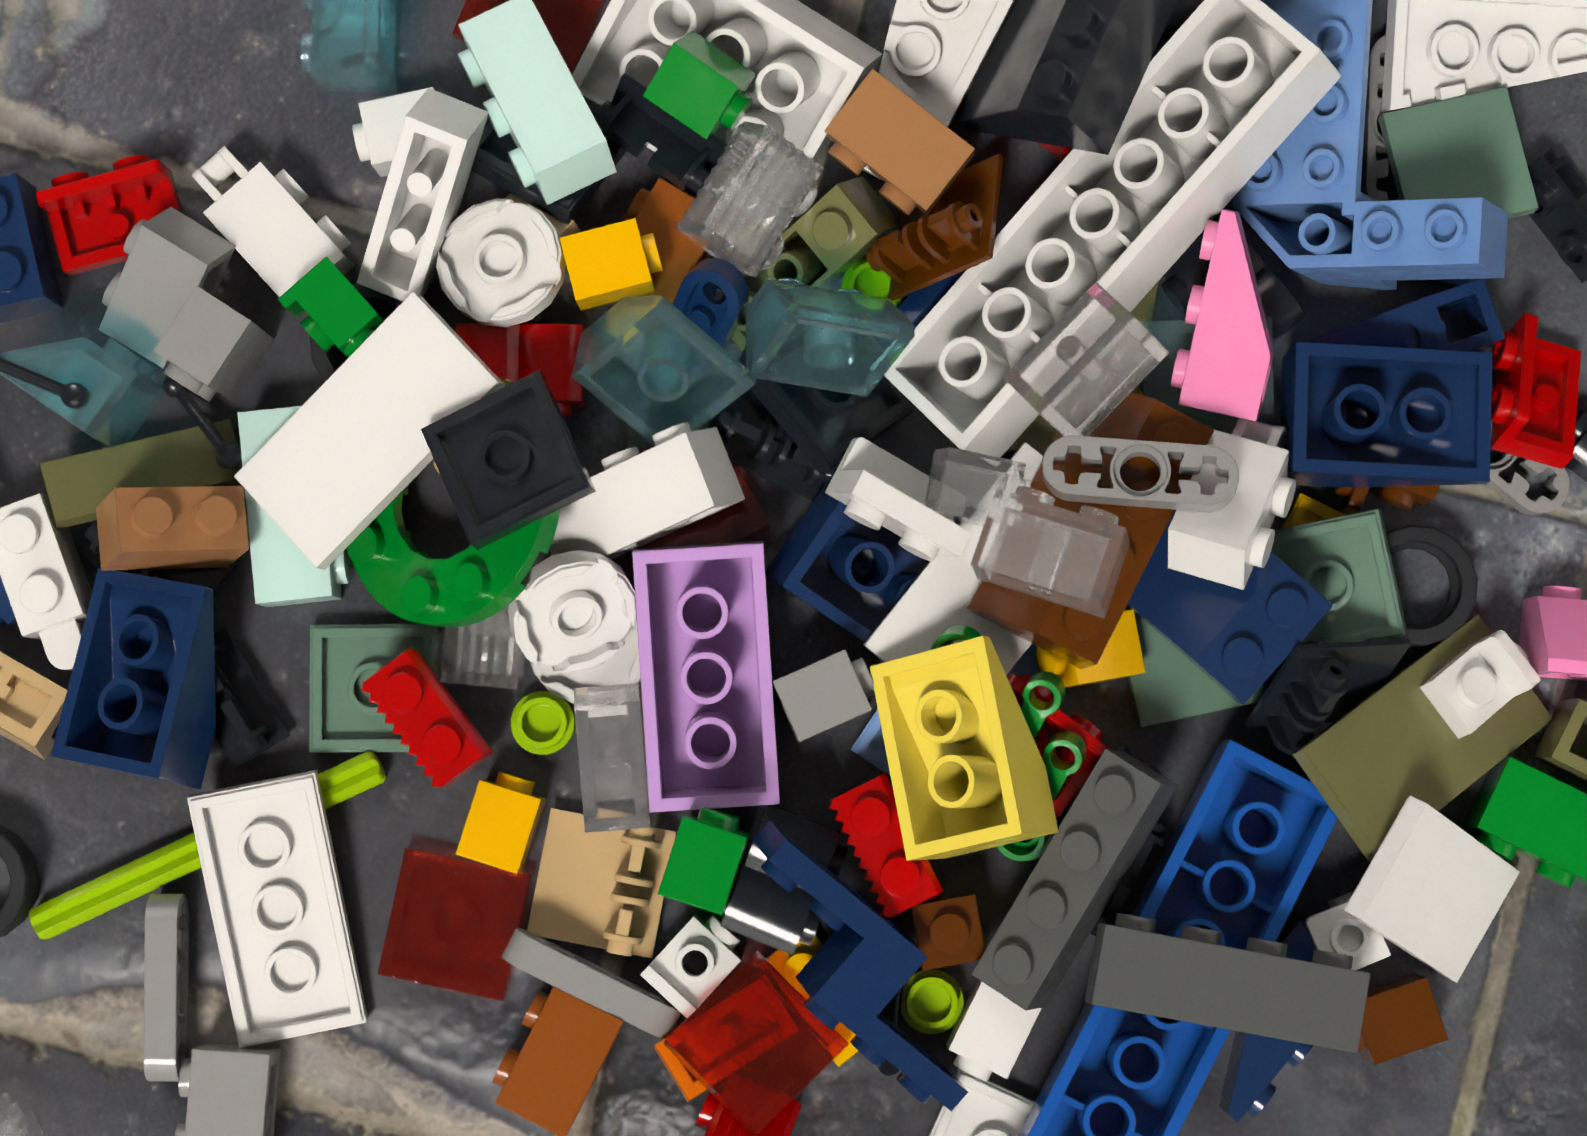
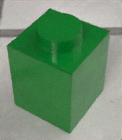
[643,31,756,139]

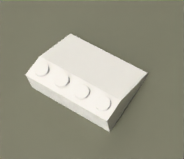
[572,0,882,227]

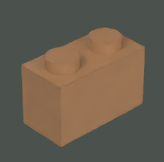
[824,68,975,216]
[96,486,249,571]

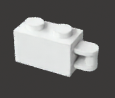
[191,146,354,297]
[1168,418,1296,590]
[0,493,92,671]

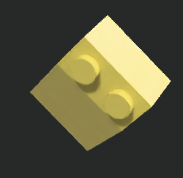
[870,636,1059,861]

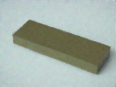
[40,419,242,529]

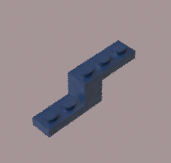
[753,821,968,1112]

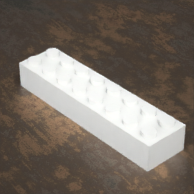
[879,0,1341,468]

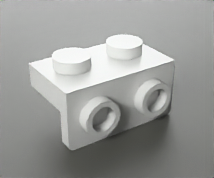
[825,437,973,562]

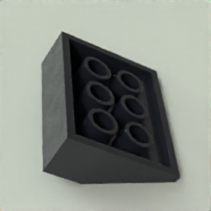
[955,0,1177,155]

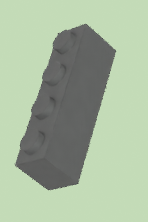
[971,749,1179,1011]
[1085,913,1371,1054]

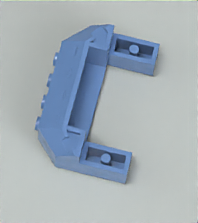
[1232,0,1508,290]

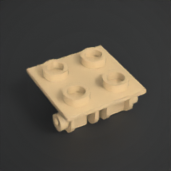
[527,808,676,958]

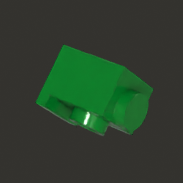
[278,256,384,358]

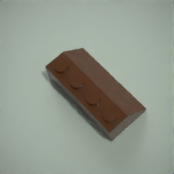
[966,378,1214,669]

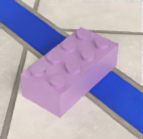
[632,541,780,813]

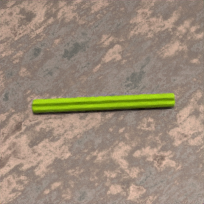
[29,752,386,940]

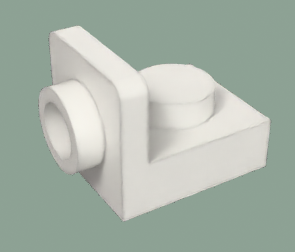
[1419,630,1540,739]
[1305,892,1391,970]

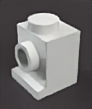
[640,914,742,1019]

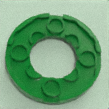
[347,377,561,628]

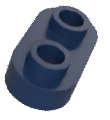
[659,258,749,373]

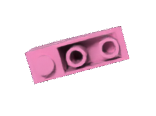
[1171,209,1274,421]

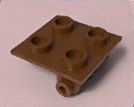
[867,153,1003,301]

